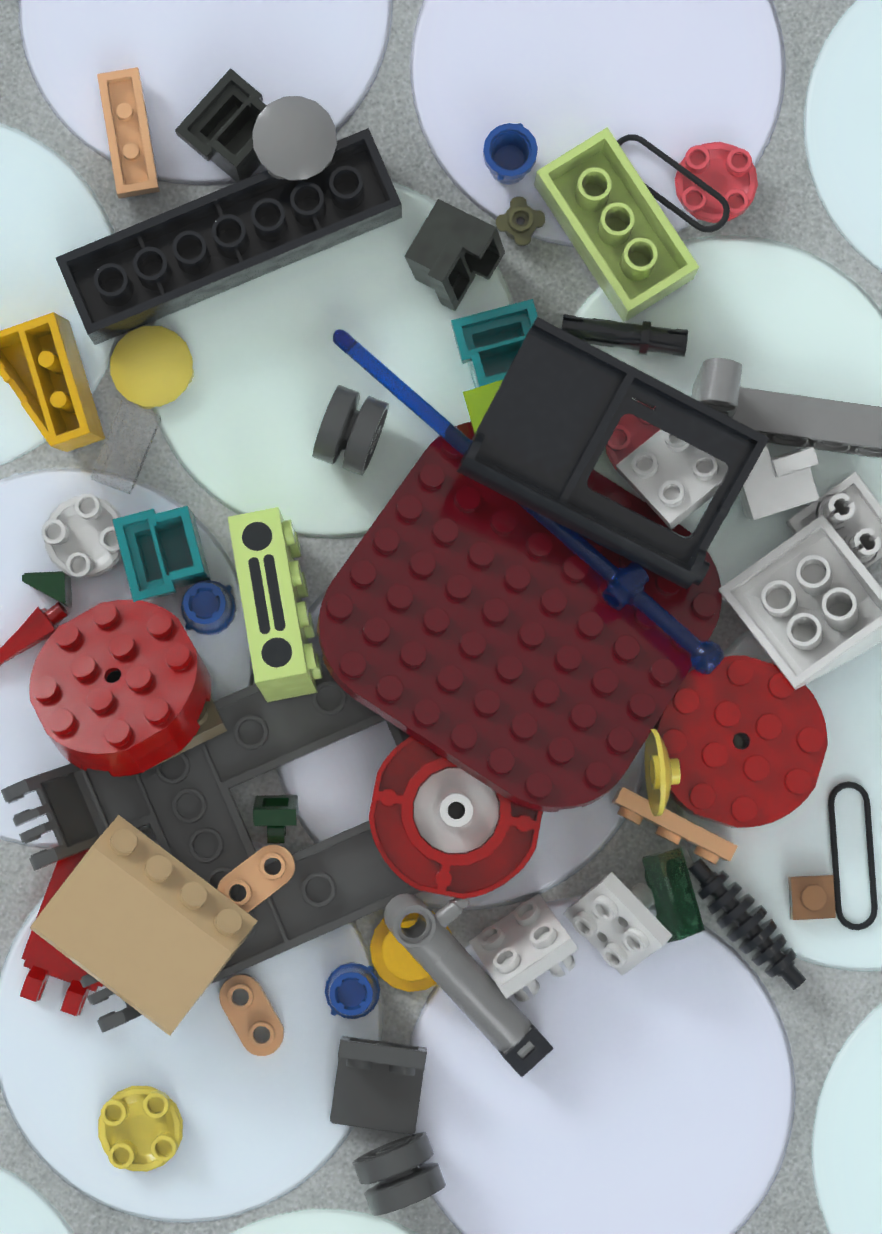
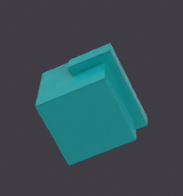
[451,299,538,388]
[112,506,211,602]

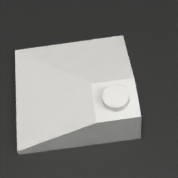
[719,514,882,690]

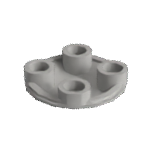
[252,96,337,180]

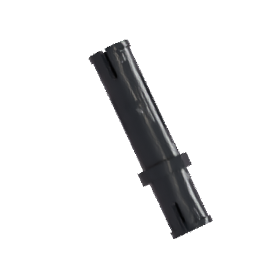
[562,314,688,357]

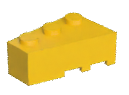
[0,312,105,452]

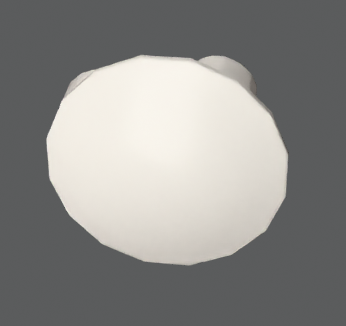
[41,493,121,578]

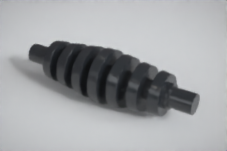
[688,858,806,990]

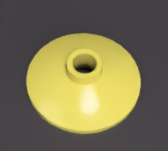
[644,729,681,816]

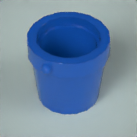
[483,123,538,184]
[181,580,237,635]
[325,962,381,1019]

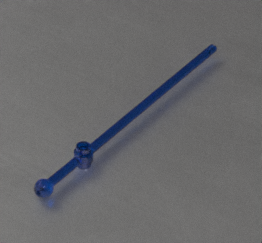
[333,329,724,674]

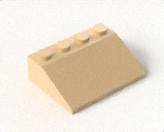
[30,815,258,1036]

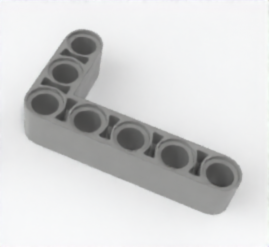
[691,358,882,458]

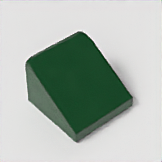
[22,571,72,608]

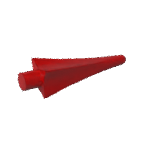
[0,602,69,666]

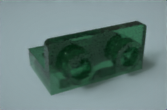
[642,847,705,943]

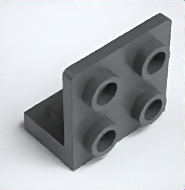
[330,1036,427,1135]

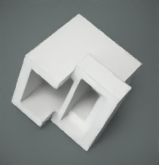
[738,445,820,520]

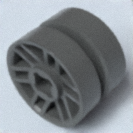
[312,385,389,476]
[352,1132,446,1216]

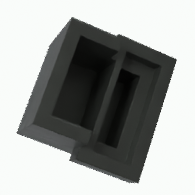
[175,68,267,182]
[404,199,505,311]

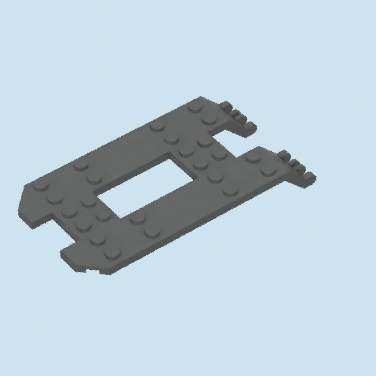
[1,654,544,1033]

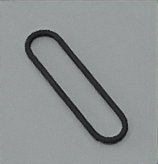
[617,134,730,233]
[828,781,878,930]

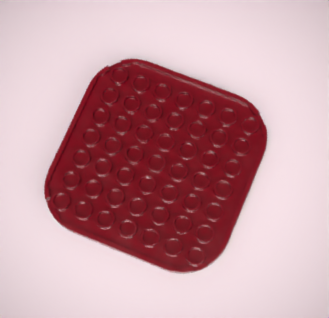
[317,422,722,812]

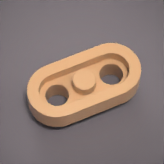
[217,845,295,913]
[219,974,285,1056]

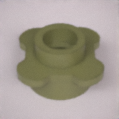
[496,196,545,246]

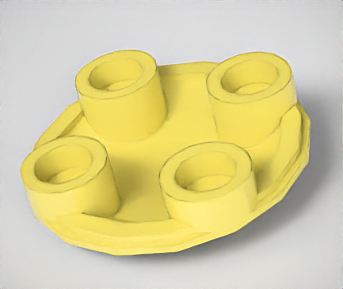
[110,326,194,409]
[98,1086,183,1172]

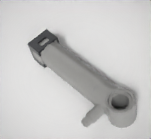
[384,893,554,1078]

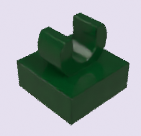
[253,795,299,843]

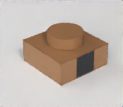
[788,875,836,920]

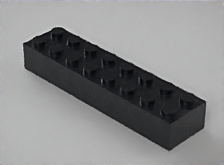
[56,128,402,345]

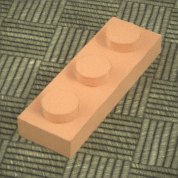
[97,67,160,199]
[612,787,738,865]

